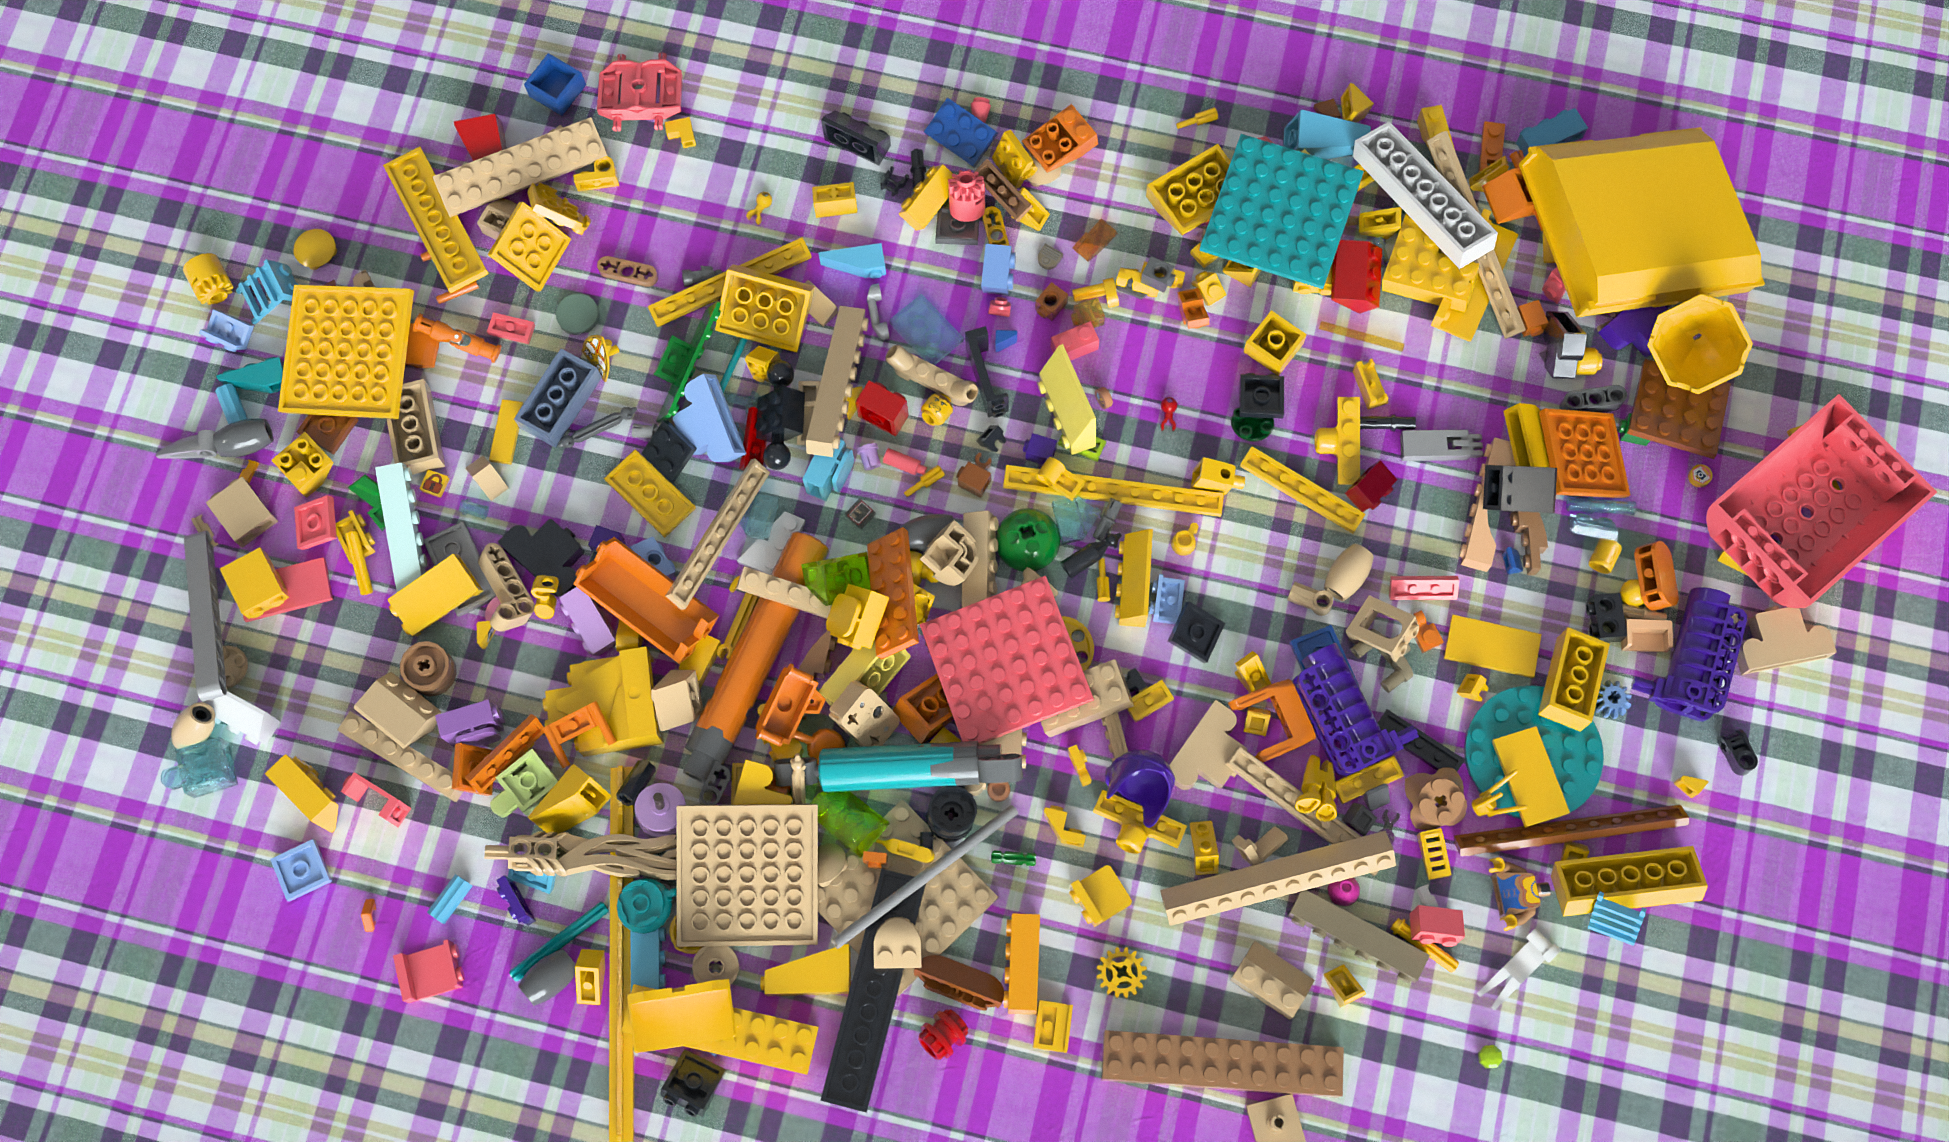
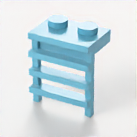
[236,259,299,325]
[1588,892,1647,946]

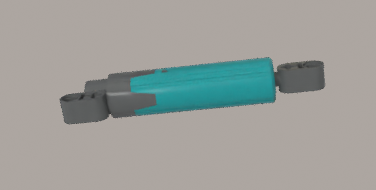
[774,741,1023,792]

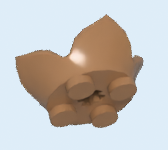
[1405,768,1467,830]

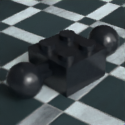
[756,360,805,470]

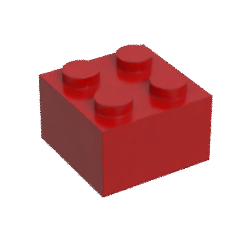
[856,380,909,437]

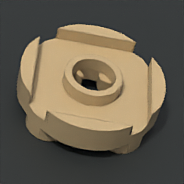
[692,946,739,985]

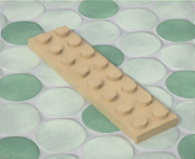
[433,117,608,217]

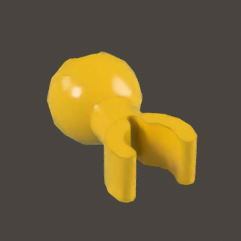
[746,192,772,225]

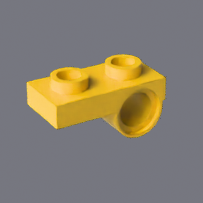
[1036,457,1085,501]

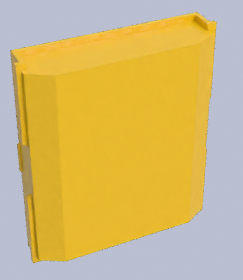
[1519,127,1765,317]

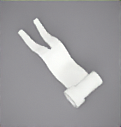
[1477,928,1562,1011]

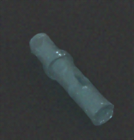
[1566,497,1636,515]

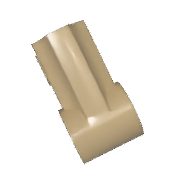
[1287,581,1333,616]

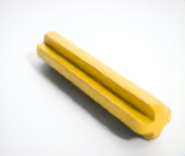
[345,530,373,595]

